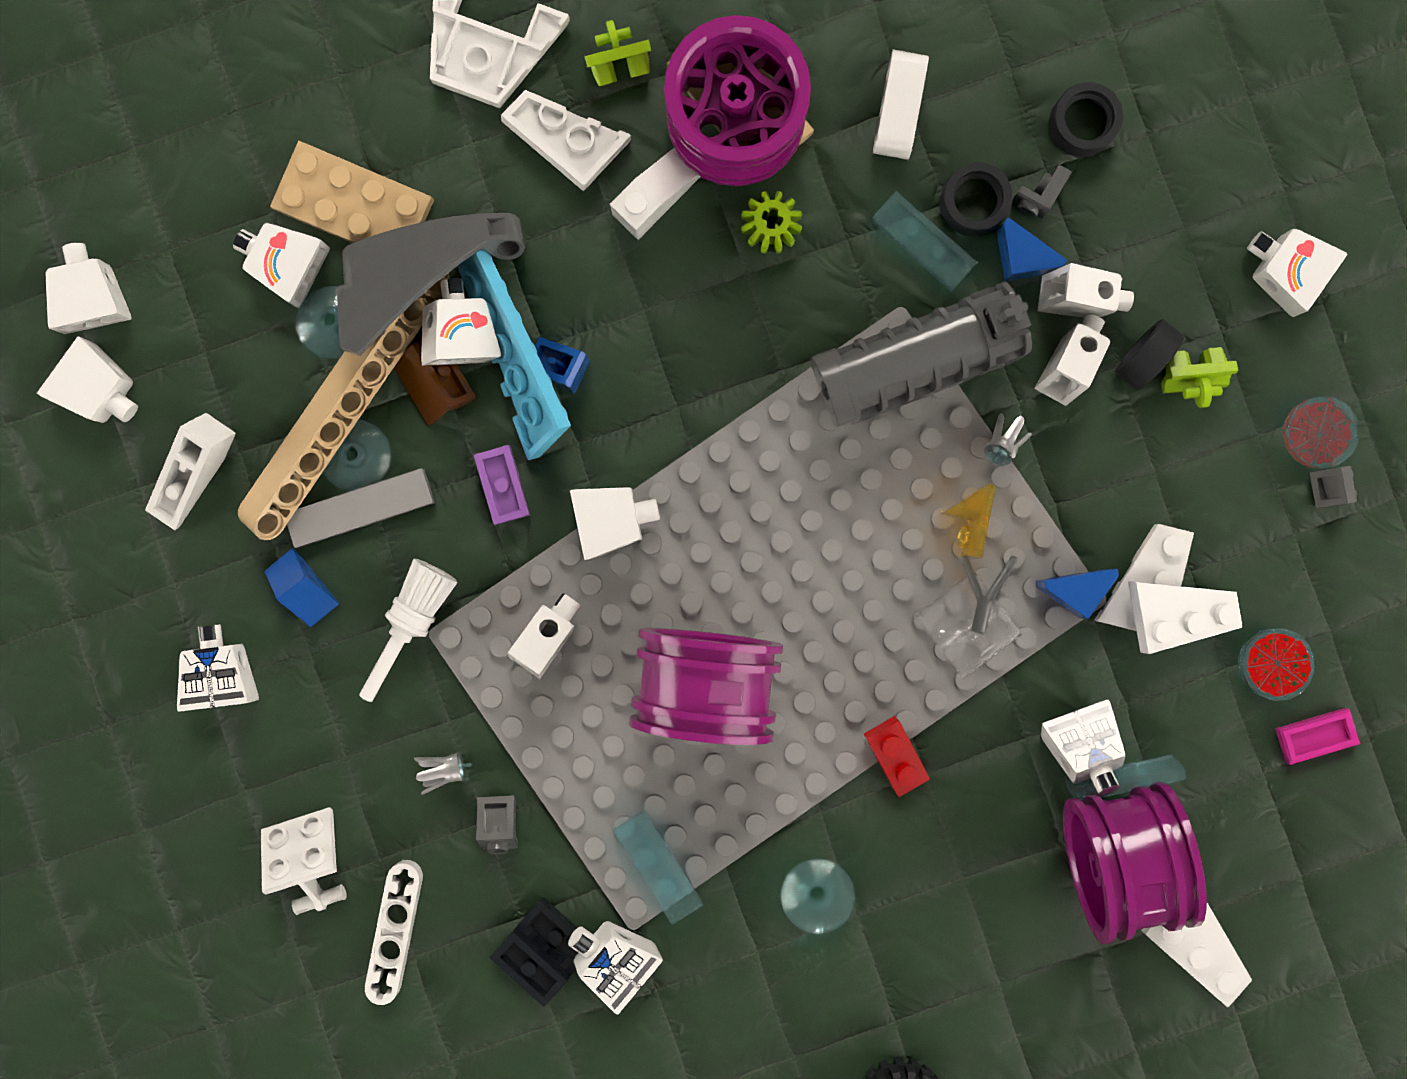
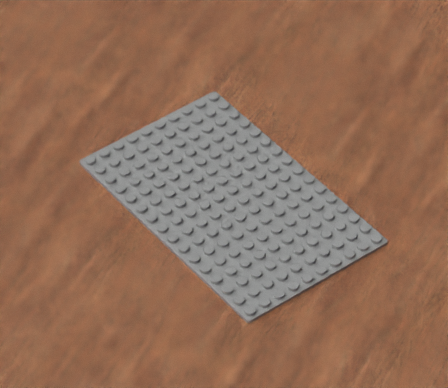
[429,307,1106,930]

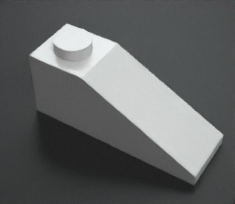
[610,148,700,240]
[145,413,236,530]

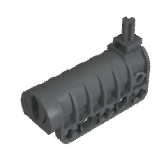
[810,282,1032,427]

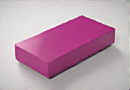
[1275,708,1360,765]

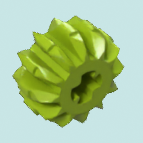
[741,191,802,254]

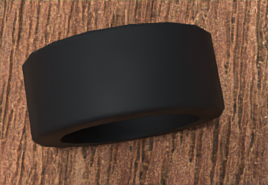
[1048,82,1124,158]
[940,162,1013,237]
[1115,319,1185,390]

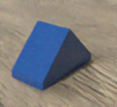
[997,217,1068,281]
[535,337,590,394]
[264,548,340,627]
[1036,569,1119,619]

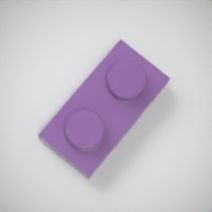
[474,445,531,525]

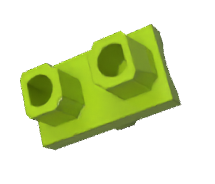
[584,20,651,86]
[1161,347,1238,408]

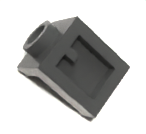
[1012,164,1072,219]
[476,795,518,855]

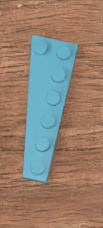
[458,249,571,460]

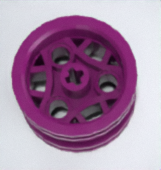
[664,15,811,187]
[629,628,783,745]
[1063,782,1207,944]

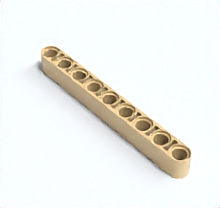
[238,273,450,540]

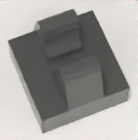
[1310,466,1357,508]

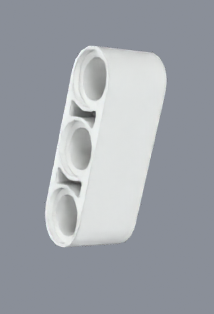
[873,49,929,160]

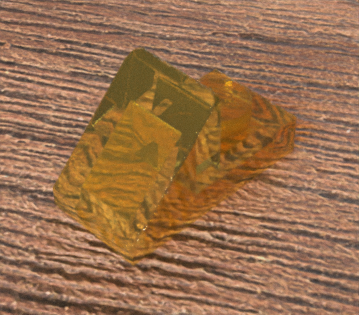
[940,484,996,559]

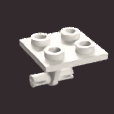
[261,807,347,915]

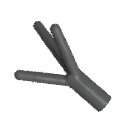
[961,556,1017,634]

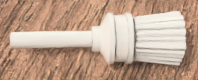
[359,559,458,702]

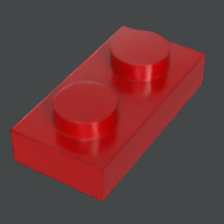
[863,716,930,797]

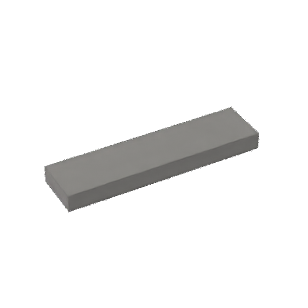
[287,468,435,548]

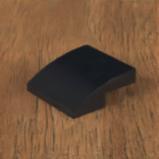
[489,897,579,1007]

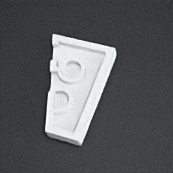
[501,90,631,191]
[1094,524,1194,631]
[1128,581,1242,654]
[1141,903,1252,1007]

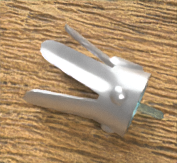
[984,413,1032,466]
[414,752,472,795]

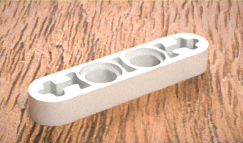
[365,860,423,1005]

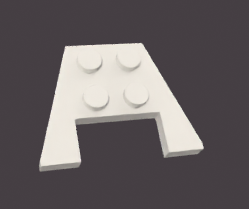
[430,0,570,108]

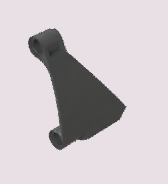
[336,213,525,356]

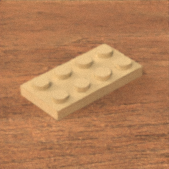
[270,140,434,243]

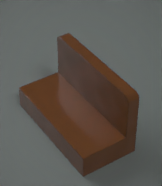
[394,341,476,425]

